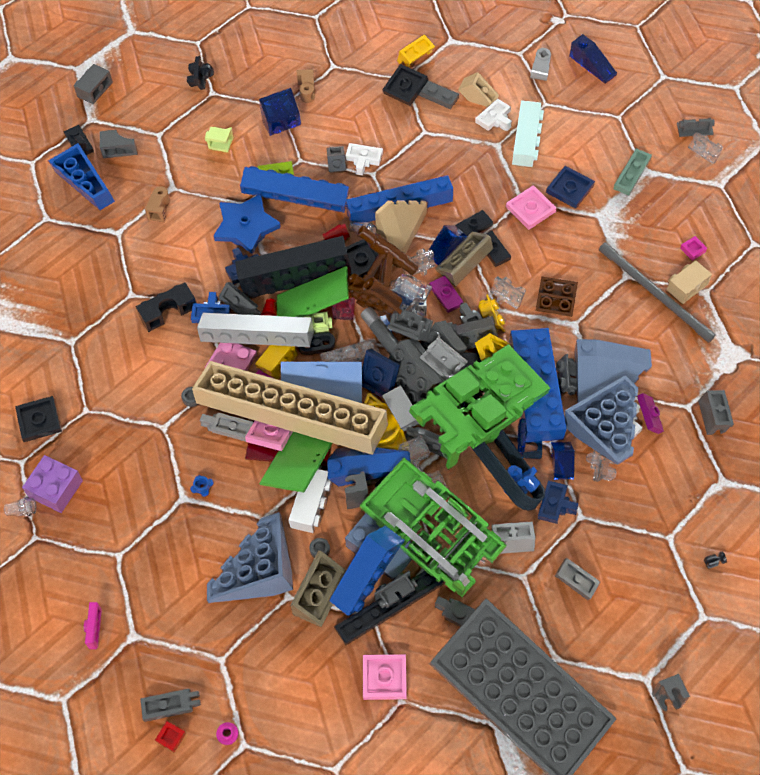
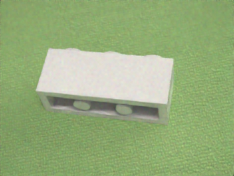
[289,469,332,533]

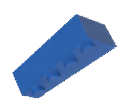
[48,143,115,210]
[329,526,405,616]

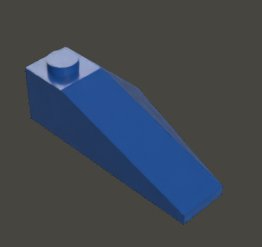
[327,447,411,487]

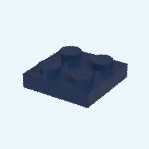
[546,166,595,209]
[362,349,400,398]

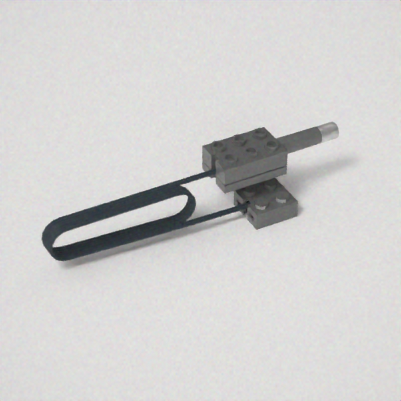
[361,307,545,511]

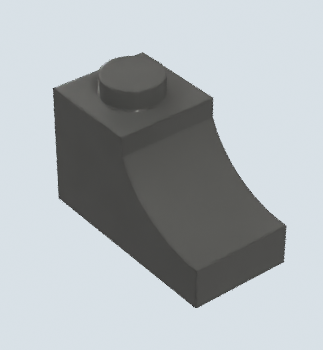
[100,130,138,159]

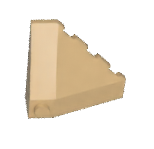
[375,201,427,267]

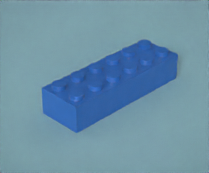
[509,328,567,443]

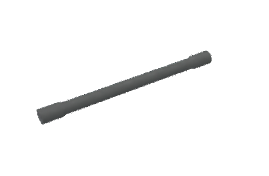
[599,242,716,343]

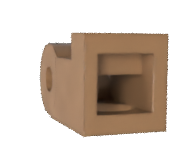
[297,69,315,103]
[145,187,170,223]

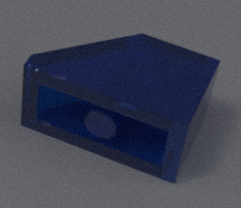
[425,225,467,265]

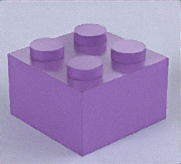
[22,455,83,513]

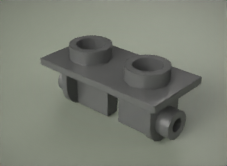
[677,118,715,137]
[556,354,577,395]
[374,571,417,608]

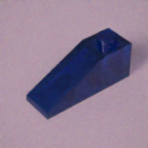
[569,34,617,84]

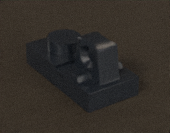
[63,125,94,155]

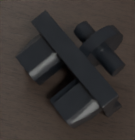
[187,56,214,90]

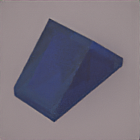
[551,442,575,480]

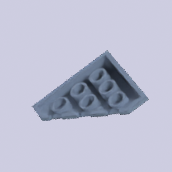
[574,339,652,403]
[564,376,638,465]
[207,512,293,603]

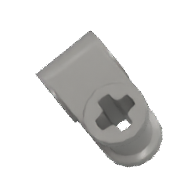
[530,48,551,81]

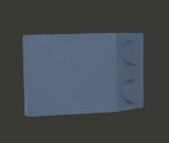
[345,513,412,580]

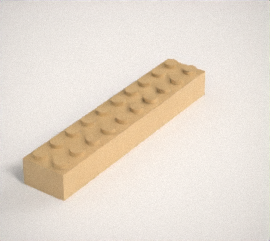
[192,361,388,455]

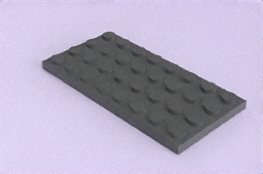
[429,599,617,775]

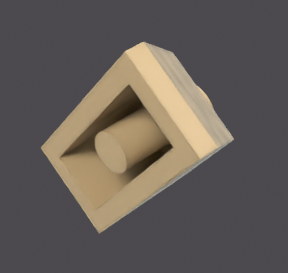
[458,72,499,107]

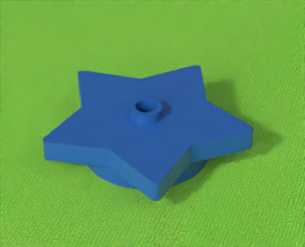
[214,194,281,254]

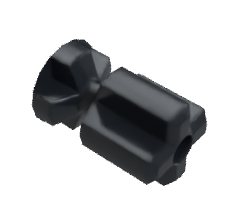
[704,551,727,569]

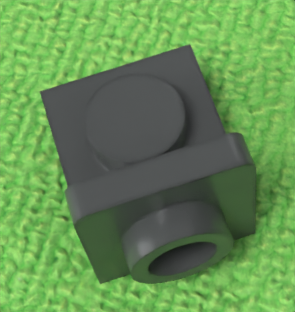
[327,146,346,172]

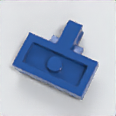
[191,292,230,323]

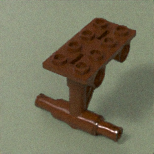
[348,226,418,315]

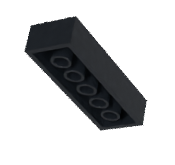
[235,236,352,298]

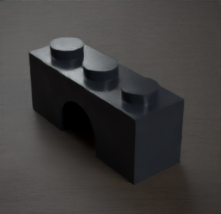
[135,282,196,332]

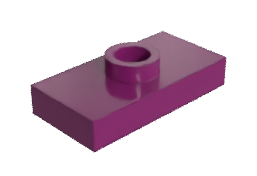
[429,275,464,313]
[637,393,664,434]

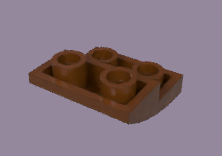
[535,276,578,317]

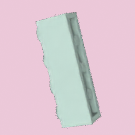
[512,100,544,167]

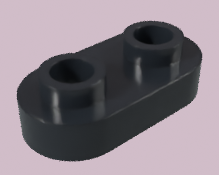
[298,332,336,355]

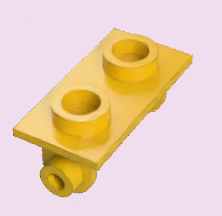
[478,294,505,332]

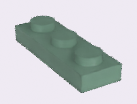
[613,148,652,196]

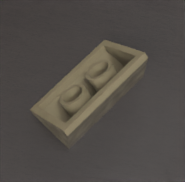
[435,232,493,287]
[290,551,346,627]

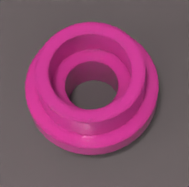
[216,722,239,745]

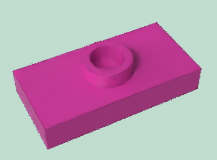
[84,602,102,649]

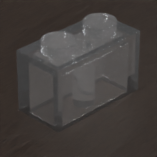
[394,274,432,303]

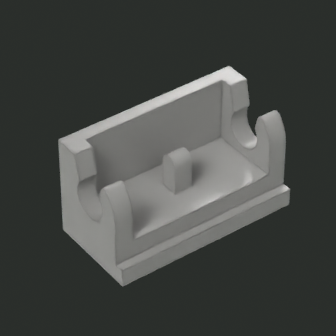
[420,337,468,380]
[382,385,419,431]
[492,522,535,554]

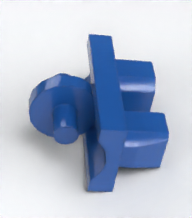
[504,465,540,494]

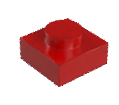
[155,721,186,753]

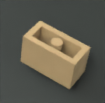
[667,261,712,304]

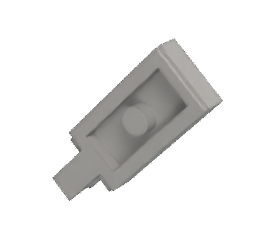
[200,413,254,442]

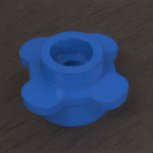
[190,475,214,497]

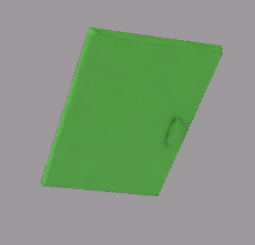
[277,266,349,317]
[259,432,333,493]

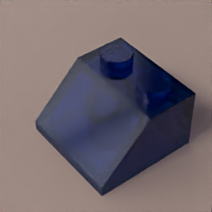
[259,88,301,136]

